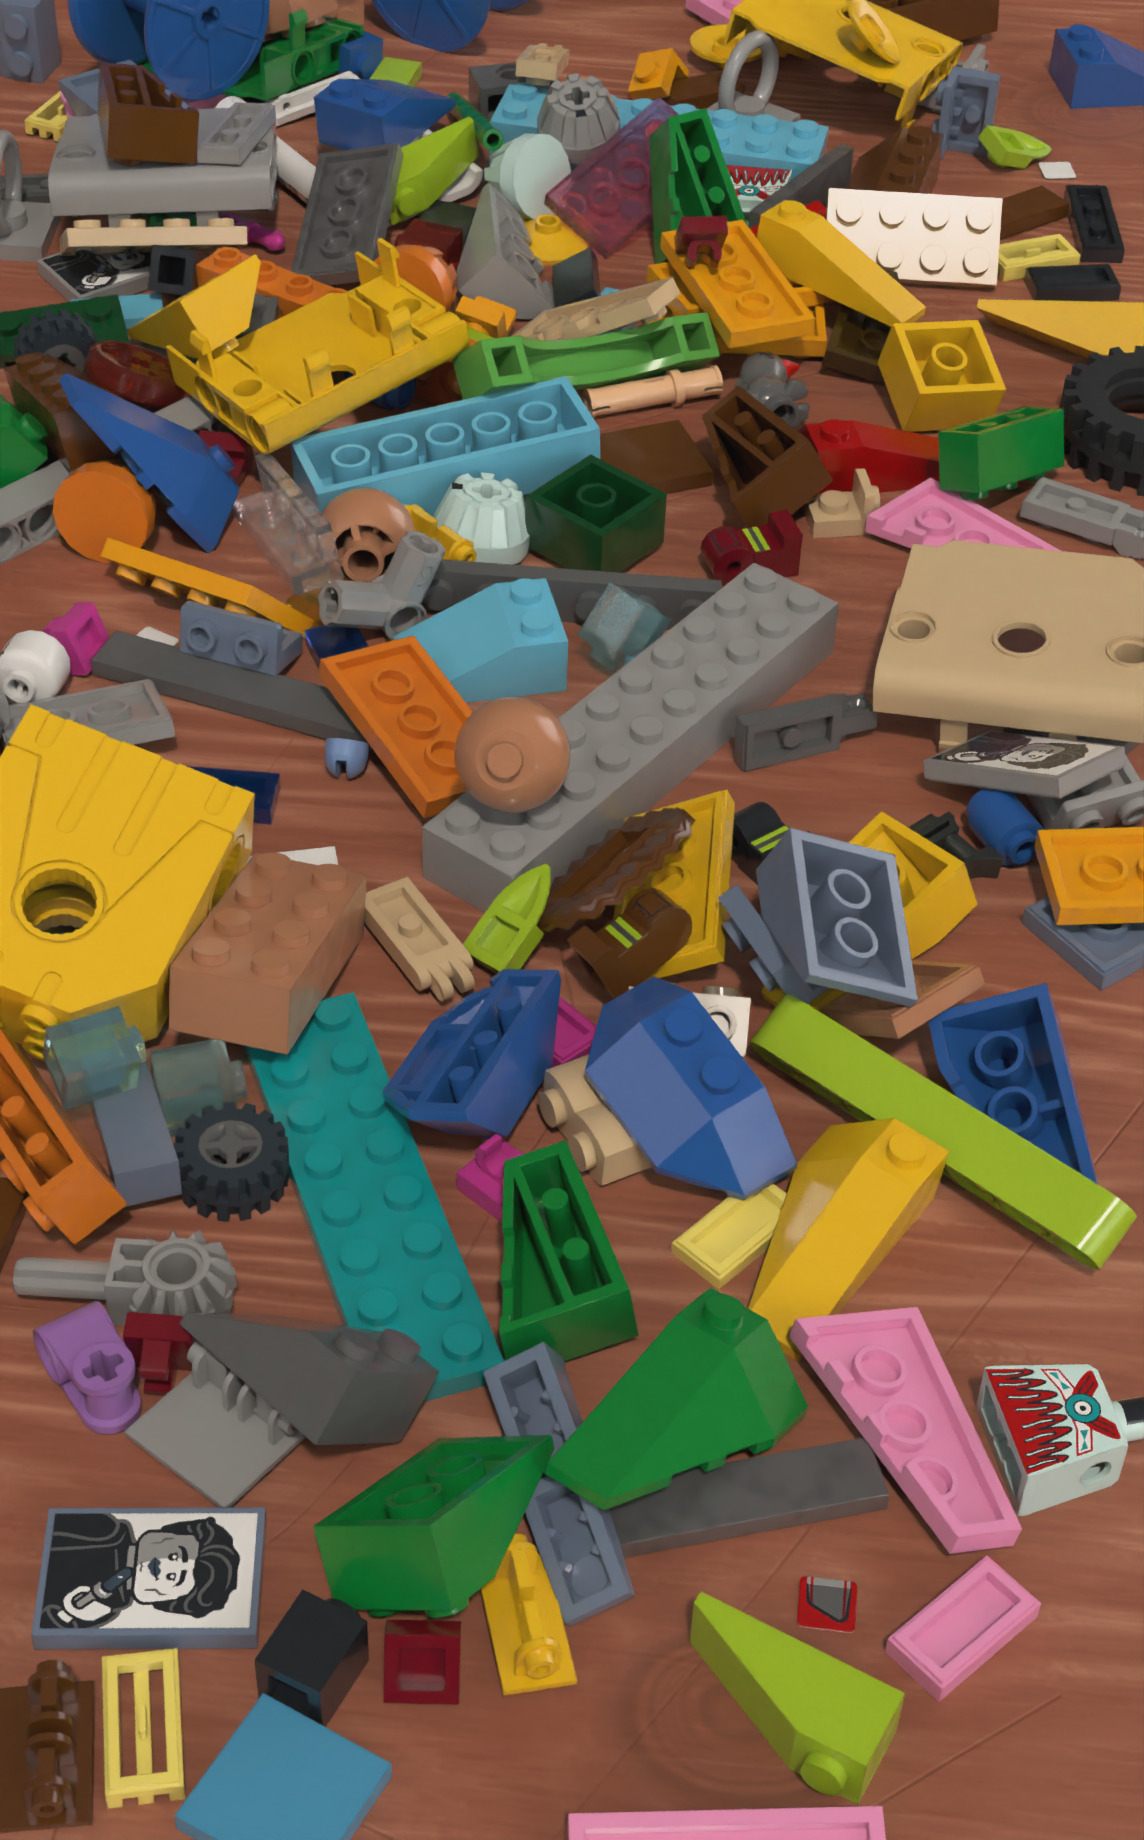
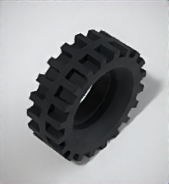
[1060,346,1144,496]

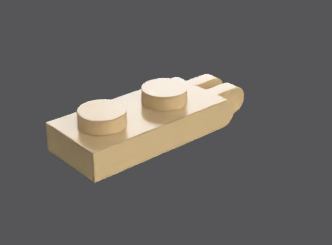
[515,43,570,86]
[364,876,475,1001]

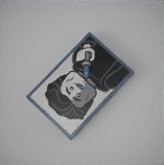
[31,1507,267,1649]

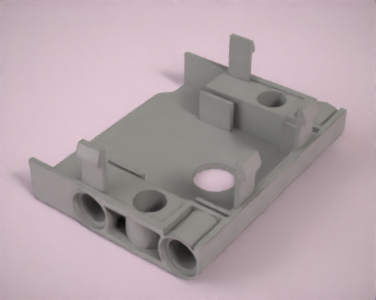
[48,108,278,250]

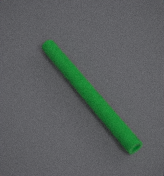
[446,92,503,151]

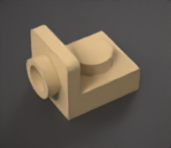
[803,468,880,538]

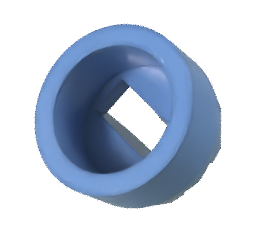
[324,738,370,779]

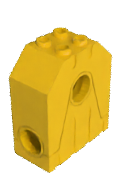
[0,704,255,1066]

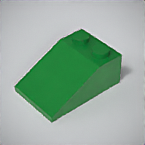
[313,1435,555,1618]

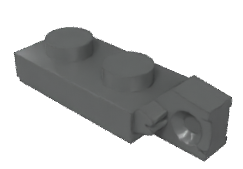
[734,693,878,771]

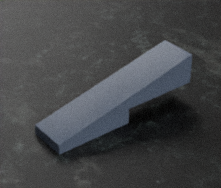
[80,1043,182,1207]
[483,1342,636,1626]

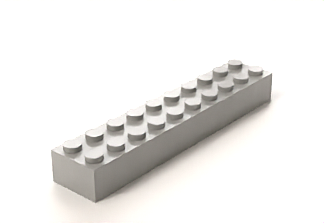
[422,563,839,913]

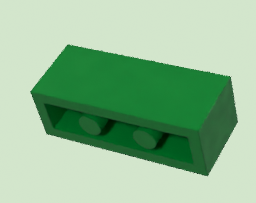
[938,406,1064,499]

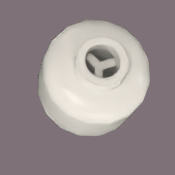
[0,630,70,704]

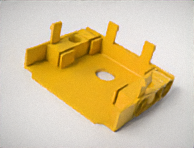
[723,0,963,129]
[166,238,470,455]

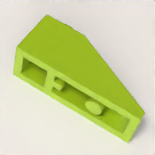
[388,117,479,226]
[690,1591,905,1804]

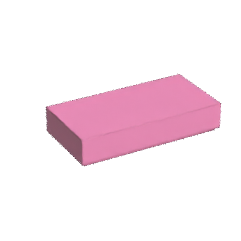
[885,1556,1041,1702]

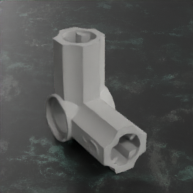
[318,531,446,640]

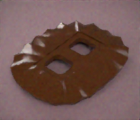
[537,807,696,932]

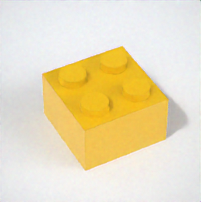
[877,320,1006,432]

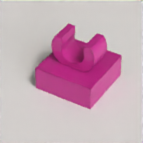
[42,602,110,676]
[457,1134,524,1223]

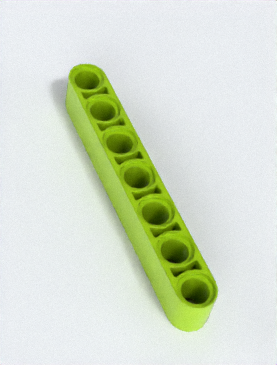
[749,994,1137,1271]

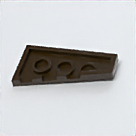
[822,267,899,385]

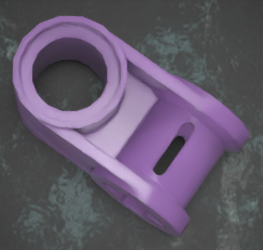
[32,1300,142,1434]

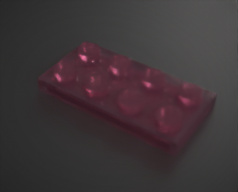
[544,97,679,259]

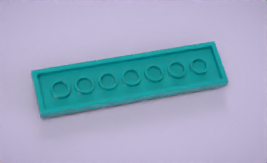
[242,992,504,1402]

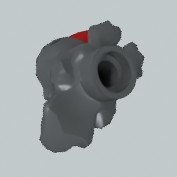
[735,352,810,427]

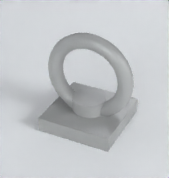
[707,30,801,122]
[0,129,61,262]

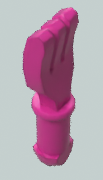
[219,212,285,251]

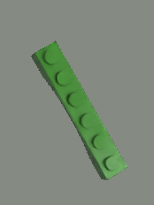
[452,312,720,400]

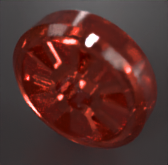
[84,340,186,407]

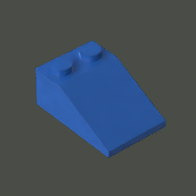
[1048,24,1144,109]
[314,79,456,150]

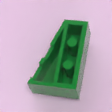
[649,108,748,264]
[499,1140,639,1362]

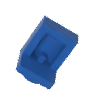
[339,31,383,79]

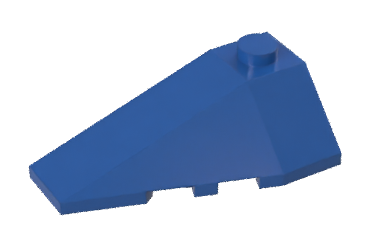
[59,373,240,553]
[928,983,1098,1184]

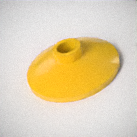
[846,0,901,64]
[690,24,762,68]
[524,214,590,265]

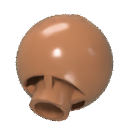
[315,487,416,582]
[454,697,570,813]

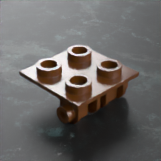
[0,1660,94,1833]

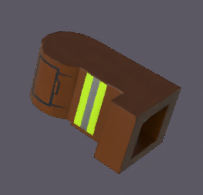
[567,888,693,999]

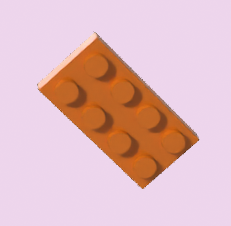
[318,635,473,818]

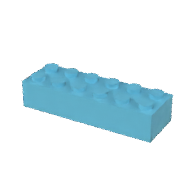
[290,376,600,529]

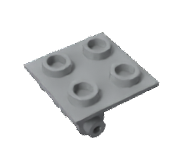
[124,1340,306,1508]

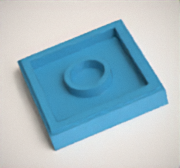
[174,1693,392,1840]

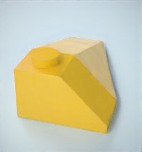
[748,1118,949,1362]

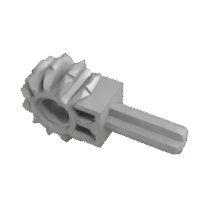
[13,1228,237,1326]

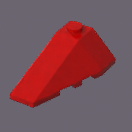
[797,419,940,493]

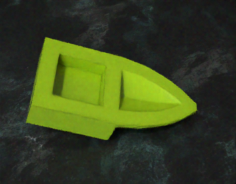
[978,125,1051,169]
[463,864,551,974]

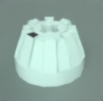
[484,133,571,220]
[434,472,530,565]

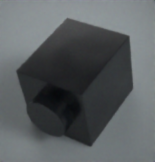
[148,245,210,297]
[254,1589,369,1727]

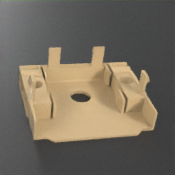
[873,540,1144,753]

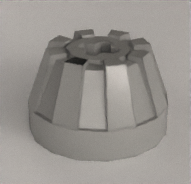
[537,73,621,164]

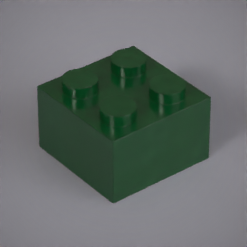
[525,454,667,573]

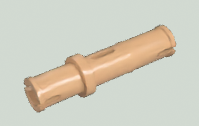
[583,365,723,418]

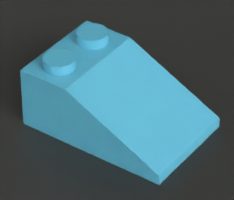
[393,578,568,703]

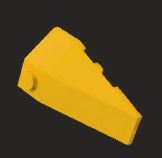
[757,200,926,327]
[127,254,261,359]
[977,299,1144,358]
[761,811,978,1011]

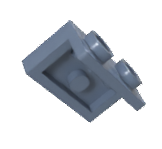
[932,66,1001,159]
[179,601,303,676]
[718,884,830,1004]

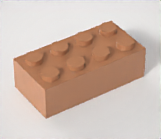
[169,853,367,1054]

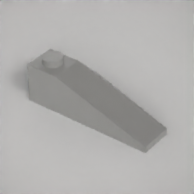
[457,182,555,319]

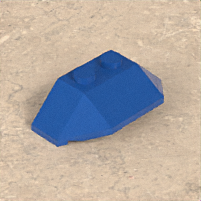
[382,969,561,1139]
[585,976,797,1201]

